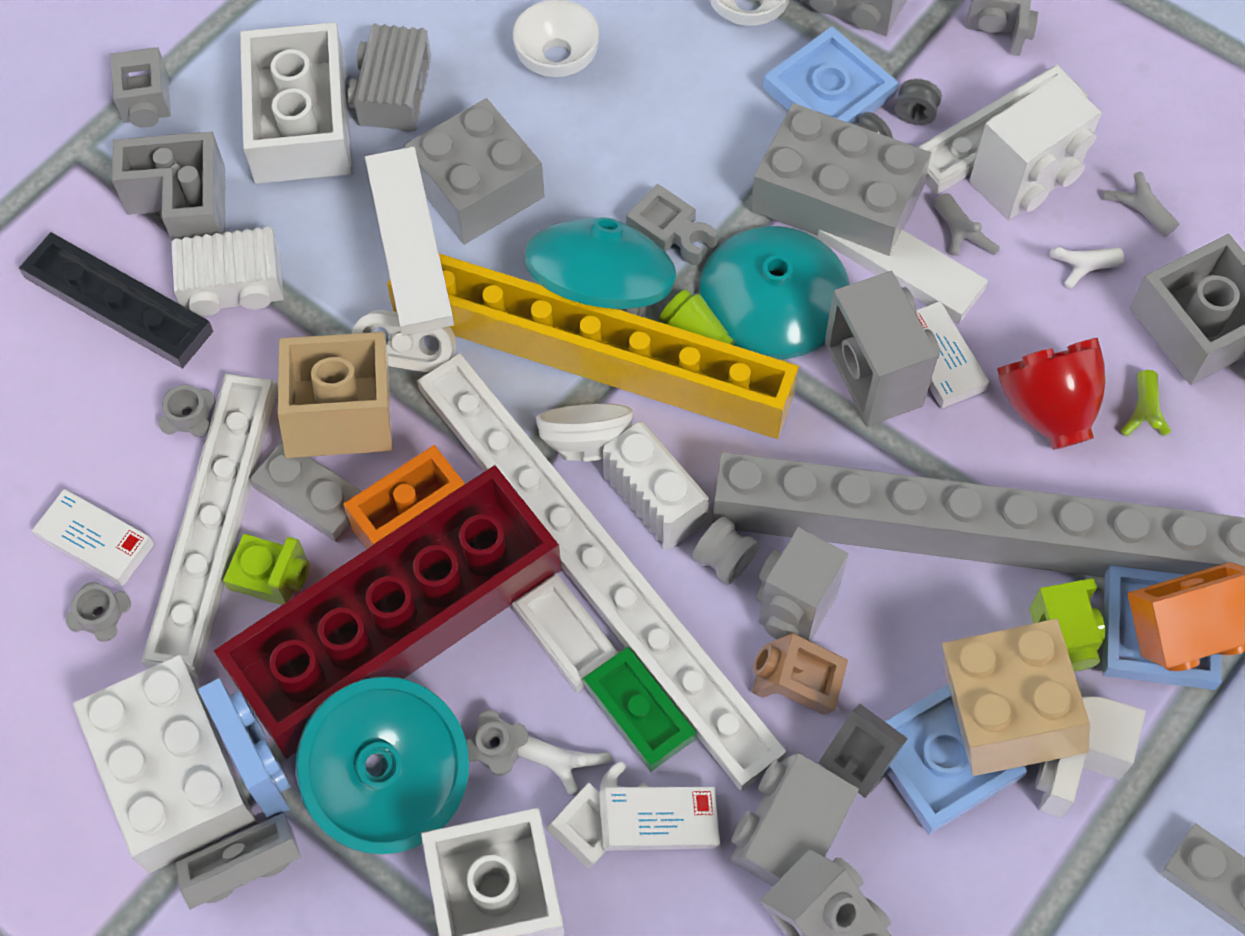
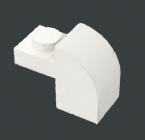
[1035,697,1146,818]

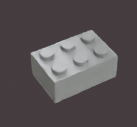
[751,103,931,256]

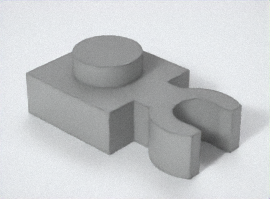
[626,183,718,265]

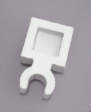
[546,762,648,869]

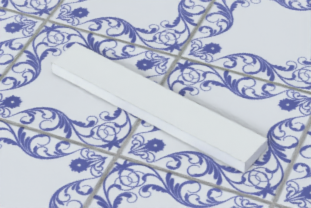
[141,374,278,676]

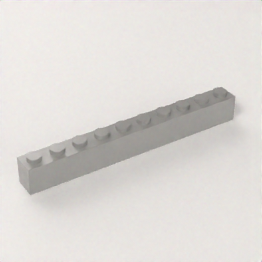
[713,452,1245,578]

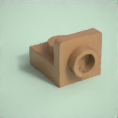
[752,633,848,715]

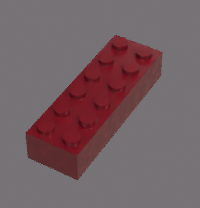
[213,465,562,759]

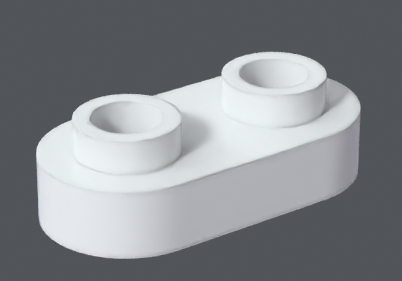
[352,310,456,372]

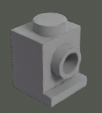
[111,47,171,128]

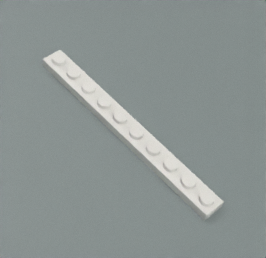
[417,353,787,791]

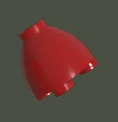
[997,338,1106,450]

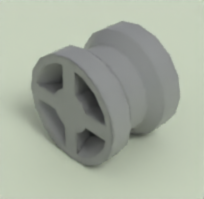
[692,516,760,586]

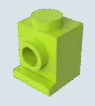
[1029,578,1105,671]

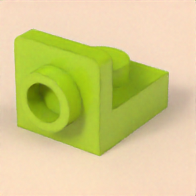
[223,533,309,605]

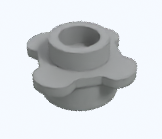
[158,385,216,437]
[66,582,131,642]
[466,710,529,776]

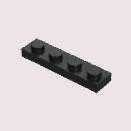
[19,232,214,369]

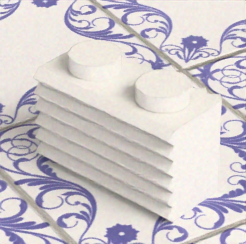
[172,226,284,316]
[603,421,709,550]

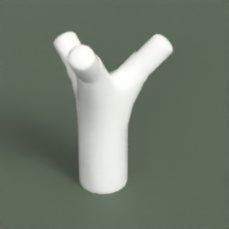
[1049,247,1124,289]
[517,736,611,795]

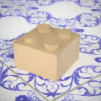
[278,332,392,458]
[942,619,1090,776]

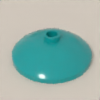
[524,217,676,309]
[700,226,850,359]
[295,677,469,854]

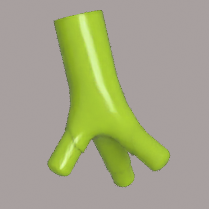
[1120,370,1171,436]

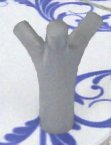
[1103,172,1180,237]
[934,193,1000,256]

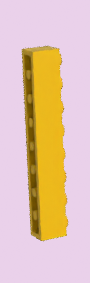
[387,253,799,439]

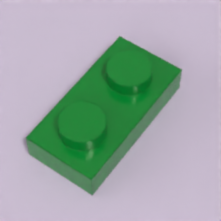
[583,647,696,772]

